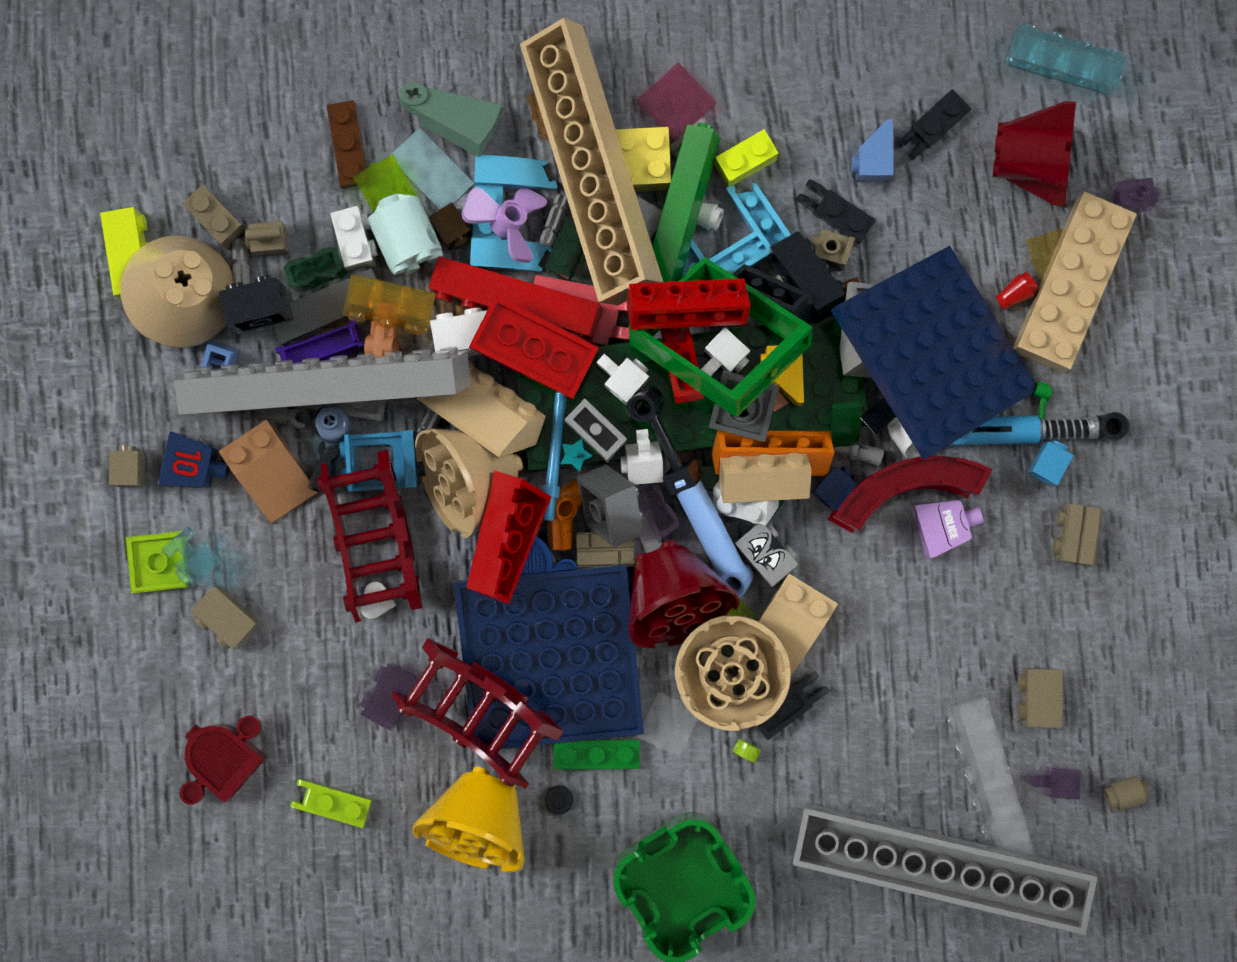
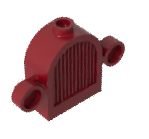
[179,715,268,805]

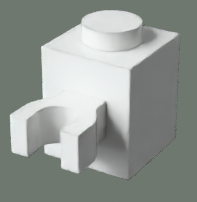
[701,327,750,377]
[597,354,649,406]
[620,429,663,484]

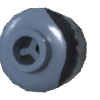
[312,405,351,444]

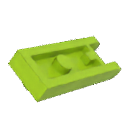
[290,778,372,828]

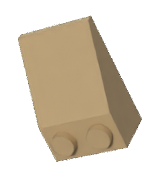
[758,574,838,676]

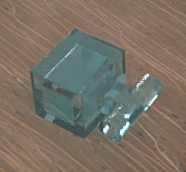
[162,526,222,586]

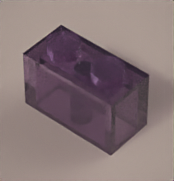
[360,663,419,731]

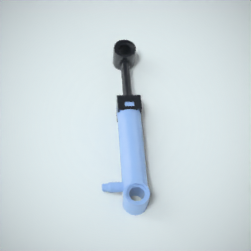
[628,386,754,598]

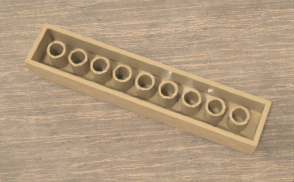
[520,18,663,306]

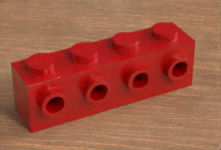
[626,279,750,330]

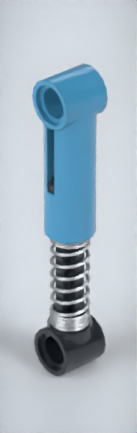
[948,412,1129,447]

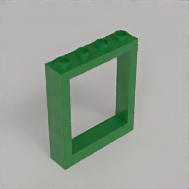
[629,257,813,418]

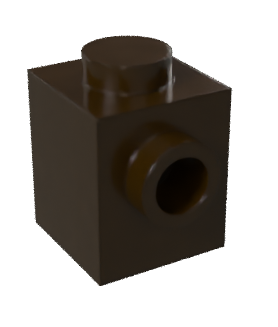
[428,202,473,250]

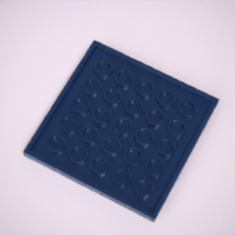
[831,246,1037,461]
[454,563,644,752]

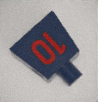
[158,431,230,488]

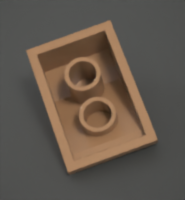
[219,419,319,524]

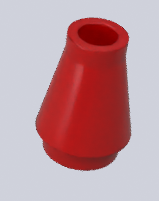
[995,271,1039,310]

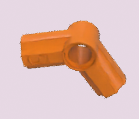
[547,472,587,551]

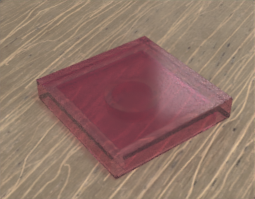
[637,62,716,141]

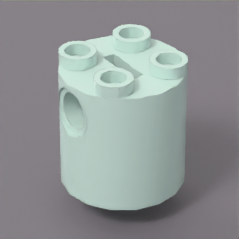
[367,194,444,275]

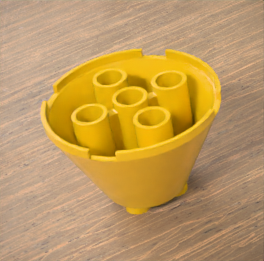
[412,767,525,872]

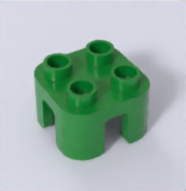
[613,812,755,962]

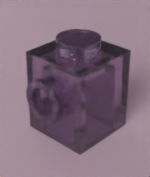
[1112,178,1159,213]

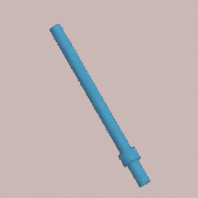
[542,392,567,521]

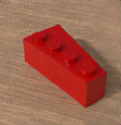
[466,470,551,605]

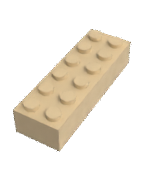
[1013,191,1137,373]

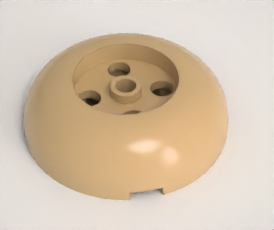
[675,615,791,731]

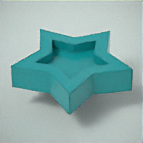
[561,439,593,472]

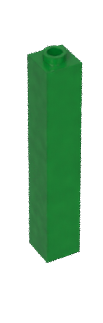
[653,123,721,282]

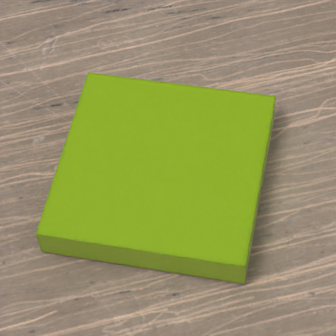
[126,531,190,594]

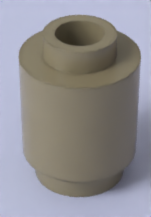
[1104,776,1150,812]

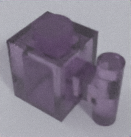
[1024,765,1081,799]

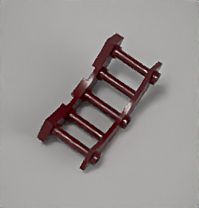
[317,450,423,623]
[827,455,993,533]
[391,638,564,788]

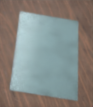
[389,127,474,209]

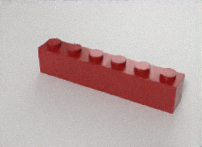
[428,256,603,341]

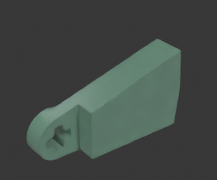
[399,83,502,157]

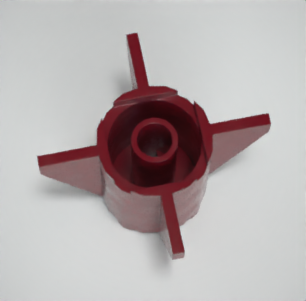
[993,101,1076,206]

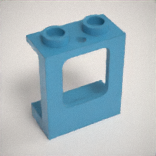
[340,430,418,492]

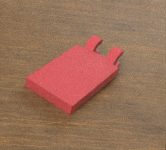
[534,275,629,346]

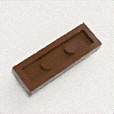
[326,100,369,189]

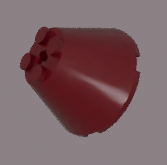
[628,540,740,649]

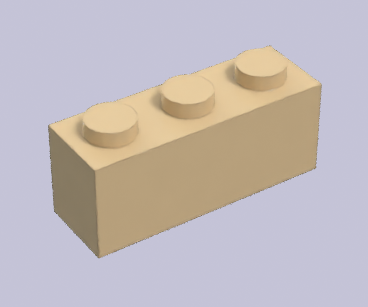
[719,453,812,503]

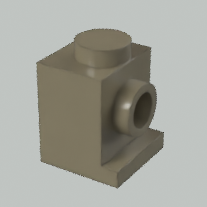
[811,229,855,270]

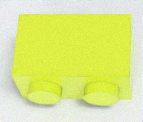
[714,129,778,187]

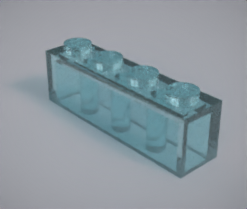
[1003,24,1127,96]

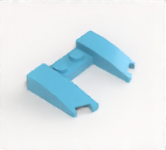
[470,155,558,273]
[681,183,791,278]

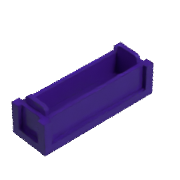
[275,319,365,363]

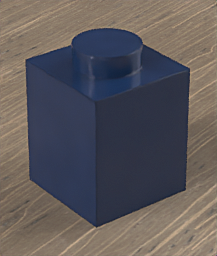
[811,466,857,511]

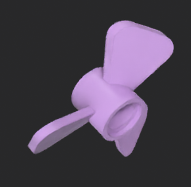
[462,187,547,263]

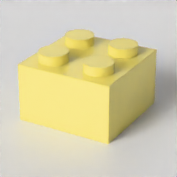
[615,127,671,192]

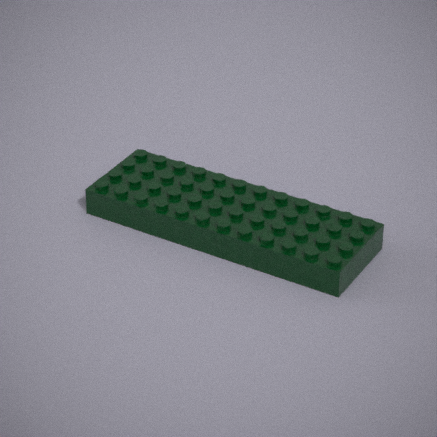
[516,315,868,473]

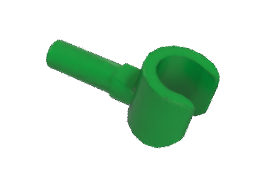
[1032,382,1052,419]

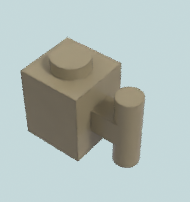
[245,221,289,257]

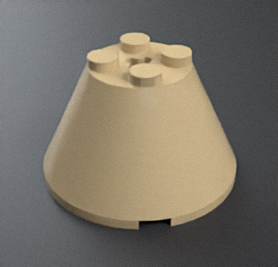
[120,236,233,348]
[415,428,523,538]

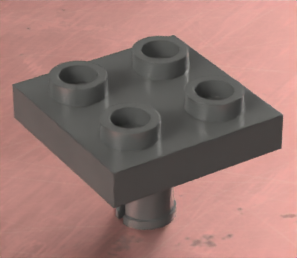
[708,370,780,442]

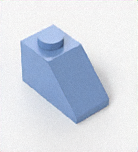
[851,119,893,182]

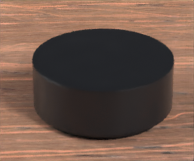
[545,785,574,815]

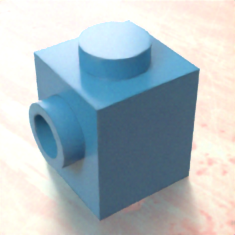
[1027,440,1074,487]

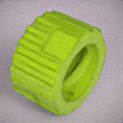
[733,738,761,763]

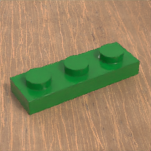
[554,739,640,769]

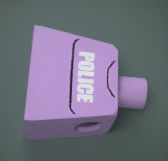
[911,500,984,559]

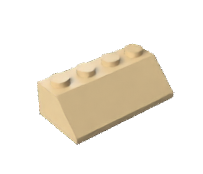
[417,361,546,458]

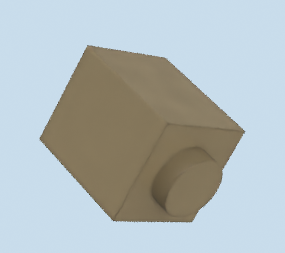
[109,446,145,487]

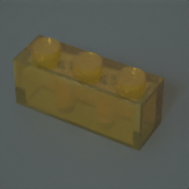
[342,274,436,335]

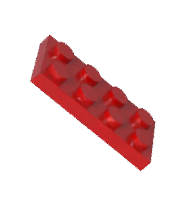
[469,295,599,400]

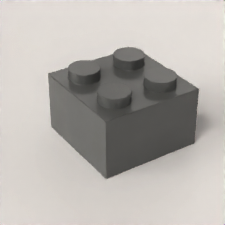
[576,464,643,547]

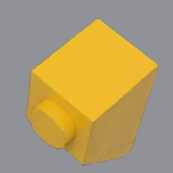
[760,346,804,406]

